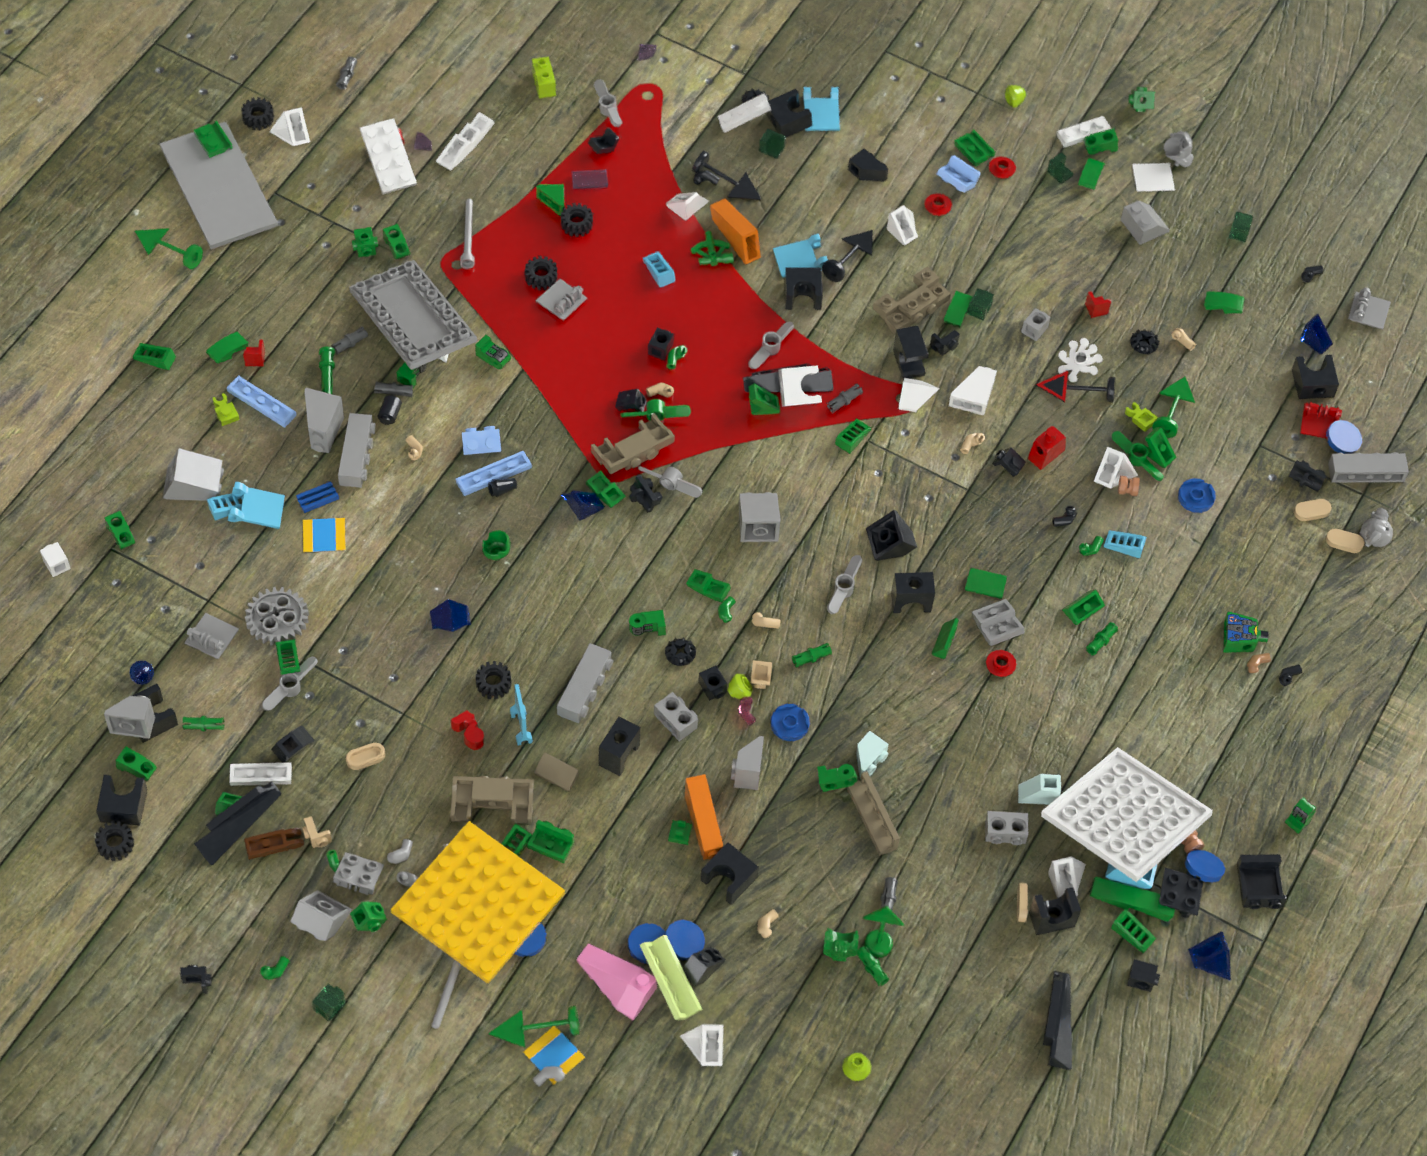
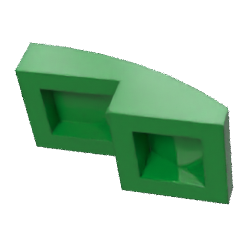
[1078,158,1105,190]
[943,291,973,328]
[1204,292,1245,314]
[206,332,249,364]
[585,471,626,508]
[686,569,731,603]

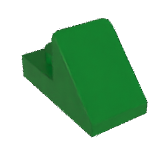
[749,384,780,415]
[1145,427,1176,468]

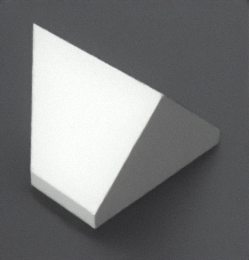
[269,108,310,146]
[666,192,709,221]
[887,205,918,245]
[898,378,940,412]
[1094,447,1138,488]
[1048,857,1086,898]
[680,1025,723,1066]

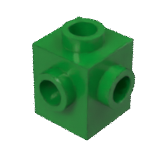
[1128,87,1155,112]
[352,227,378,258]
[350,901,388,932]

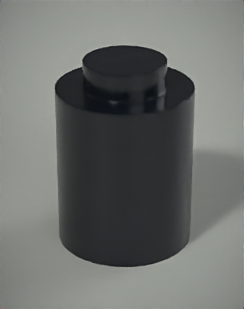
[377,395,402,425]

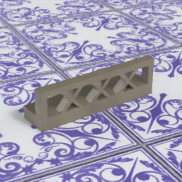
[847,771,900,856]

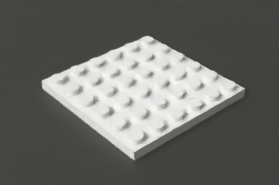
[1041,747,1213,882]

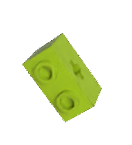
[532,56,556,99]

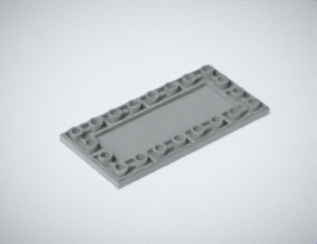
[160,121,278,249]
[349,260,477,370]

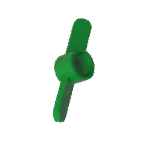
[621,399,691,421]
[1112,431,1164,481]

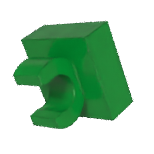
[668,820,692,845]

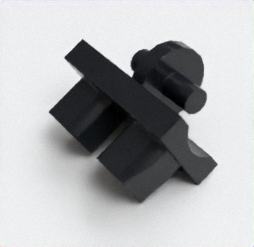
[1288,460,1326,492]
[629,475,663,513]

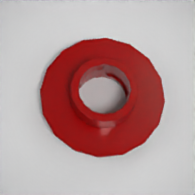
[989,156,1016,179]
[924,193,952,216]
[986,650,1017,677]

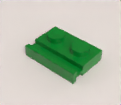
[194,120,233,158]
[954,130,995,167]

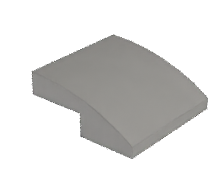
[972,599,1024,646]

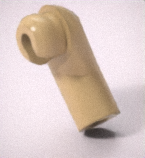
[1171,328,1196,351]
[646,383,674,397]
[960,433,985,454]
[406,435,423,460]
[752,612,780,629]
[757,909,779,938]

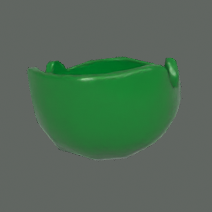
[482,530,511,561]

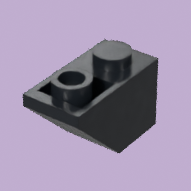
[848,148,889,182]
[271,725,315,763]
[683,947,726,986]

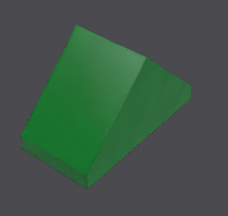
[536,184,564,216]

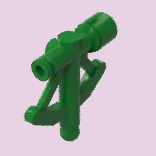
[691,230,734,266]

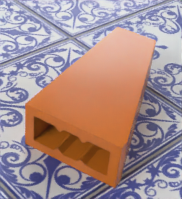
[710,199,761,265]
[685,774,724,860]

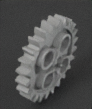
[245,587,309,646]

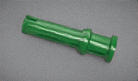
[319,346,335,394]

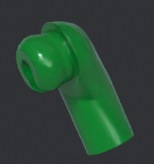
[667,345,687,369]
[1079,536,1104,556]
[718,596,736,623]
[326,850,340,873]
[260,956,290,980]

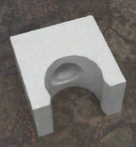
[778,365,822,407]

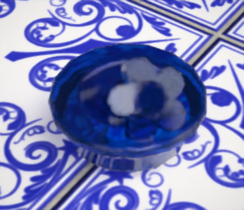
[129,660,154,685]

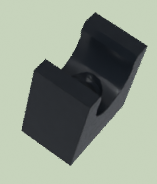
[766,89,813,139]
[784,267,823,310]
[893,325,929,380]
[1292,355,1339,399]
[891,572,935,613]
[133,683,178,743]
[599,717,641,776]
[96,775,148,826]
[700,842,759,905]
[1029,887,1081,936]

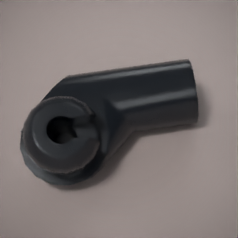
[693,170,720,185]
[1301,265,1323,283]
[1052,506,1077,527]
[1279,664,1302,686]

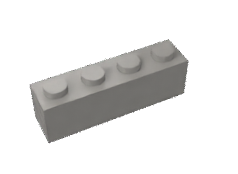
[338,413,376,488]
[1328,452,1409,483]
[557,643,613,724]

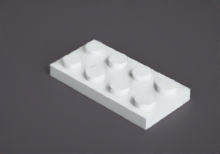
[360,118,417,194]

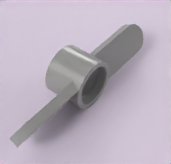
[594,79,622,127]
[748,322,794,369]
[638,466,702,498]
[827,555,862,614]
[262,657,318,711]

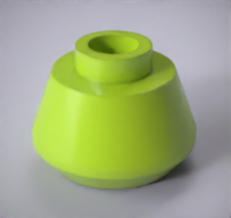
[1005,85,1026,108]
[727,673,753,699]
[842,1053,871,1081]

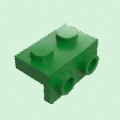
[527,820,574,863]

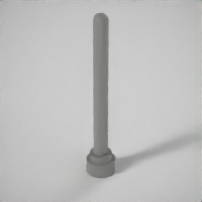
[460,199,475,269]
[432,959,461,1029]

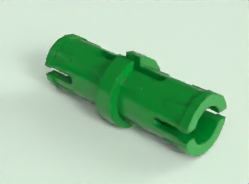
[1086,622,1118,656]
[792,643,832,668]
[182,716,225,731]
[857,946,890,986]

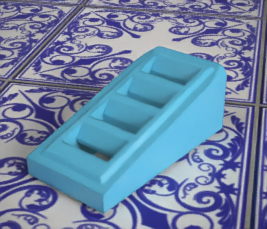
[643,252,675,287]
[207,493,243,521]
[1104,530,1147,559]

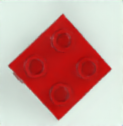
[1300,402,1342,439]

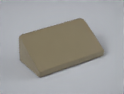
[534,753,579,792]

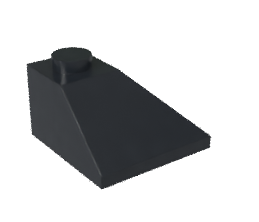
[866,510,917,561]

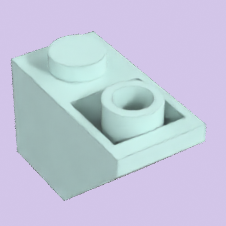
[856,731,889,779]
[1018,774,1061,805]

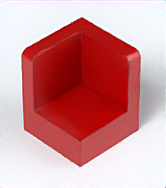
[1085,291,1111,318]
[243,339,265,367]

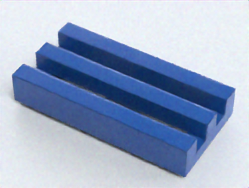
[296,482,339,513]

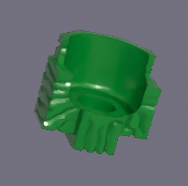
[823,928,859,962]

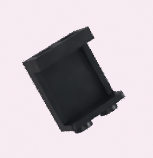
[1237,854,1287,910]

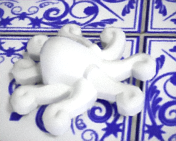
[1058,338,1103,383]

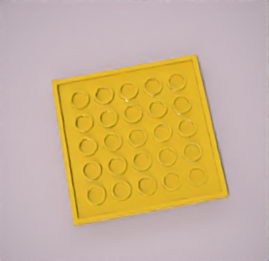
[391,821,565,984]

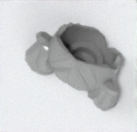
[1164,131,1193,167]
[1359,508,1393,547]

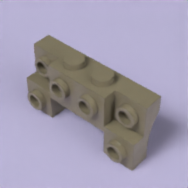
[873,267,951,334]
[591,413,675,474]
[450,776,534,825]

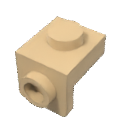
[750,660,772,689]
[302,816,332,848]

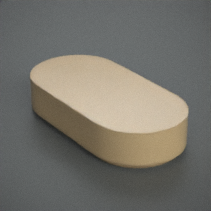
[1294,499,1332,521]
[1326,529,1364,553]
[346,743,385,770]
[1017,883,1028,922]

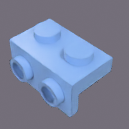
[937,155,980,193]
[461,426,501,455]

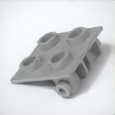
[536,279,587,321]
[1348,287,1391,330]
[185,613,239,659]
[333,852,384,895]

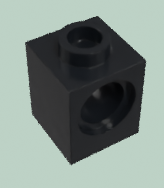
[648,328,674,361]
[698,665,727,701]
[1126,959,1160,992]

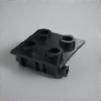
[1159,867,1203,918]

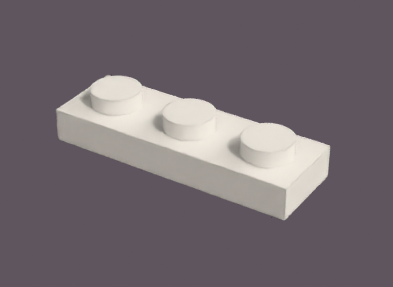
[718,93,771,132]
[1057,116,1111,148]
[230,763,292,786]

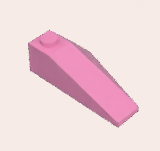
[577,944,657,1021]

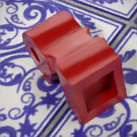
[451,710,484,750]

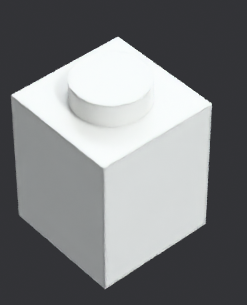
[40,542,70,577]

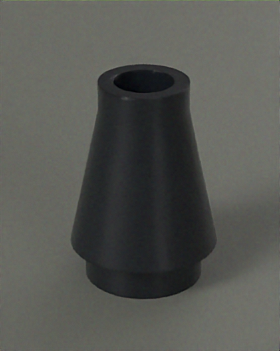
[488,478,517,497]

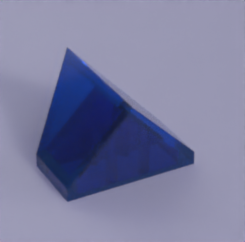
[1300,314,1333,354]
[561,490,605,521]
[430,599,471,632]
[1188,931,1231,981]

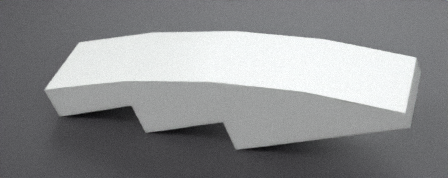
[436,112,494,171]

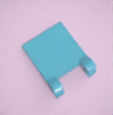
[803,87,840,131]
[773,234,828,278]
[228,482,285,529]
[510,684,533,746]

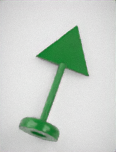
[134,228,203,269]
[1152,376,1195,439]
[863,905,904,958]
[488,1005,580,1048]

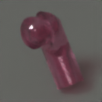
[738,697,756,726]

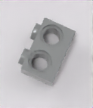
[654,692,698,741]
[985,811,1028,845]

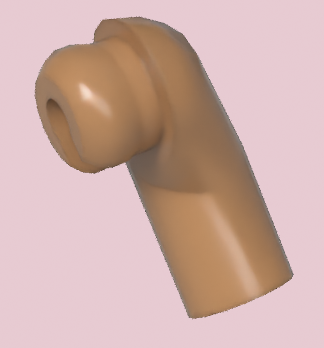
[1247,653,1271,673]

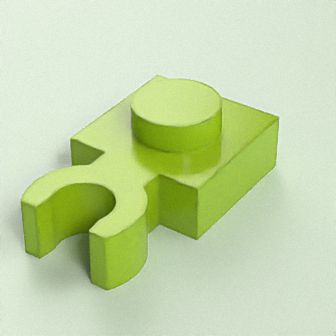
[213,393,240,426]
[1125,402,1158,432]

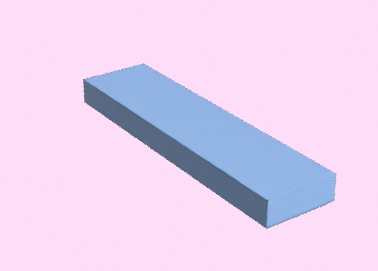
[227,375,297,428]
[456,451,532,496]

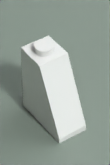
[949,366,997,415]

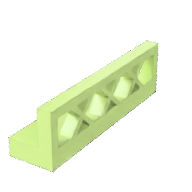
[640,935,702,1020]

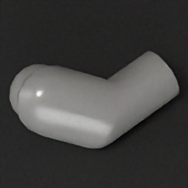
[387,839,413,864]
[396,871,418,887]
[532,1066,565,1087]

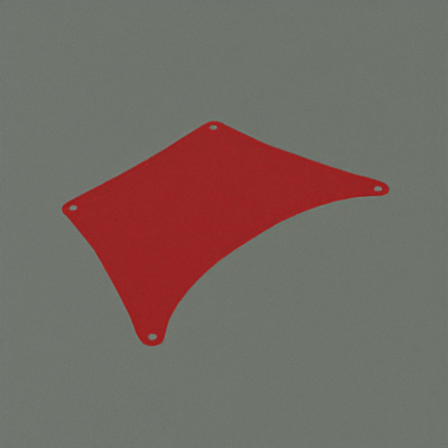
[440,83,911,482]

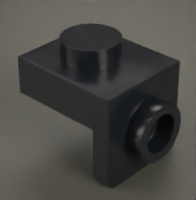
[588,128,619,154]
[930,330,960,356]
[615,389,646,412]
[992,447,1026,477]
[180,965,212,994]

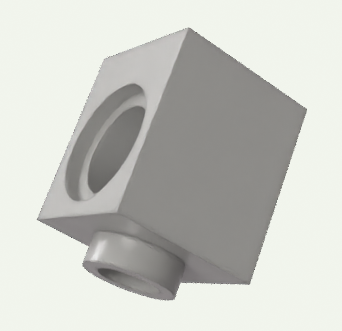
[1021,308,1051,341]

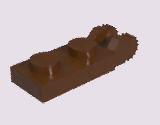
[244,827,304,860]

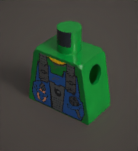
[1223,611,1269,653]

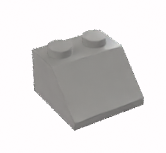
[1121,201,1170,245]
[104,695,155,739]
[731,736,764,790]
[291,890,352,941]

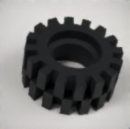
[241,97,274,130]
[561,203,593,237]
[525,256,557,290]
[476,661,511,699]
[95,821,134,861]

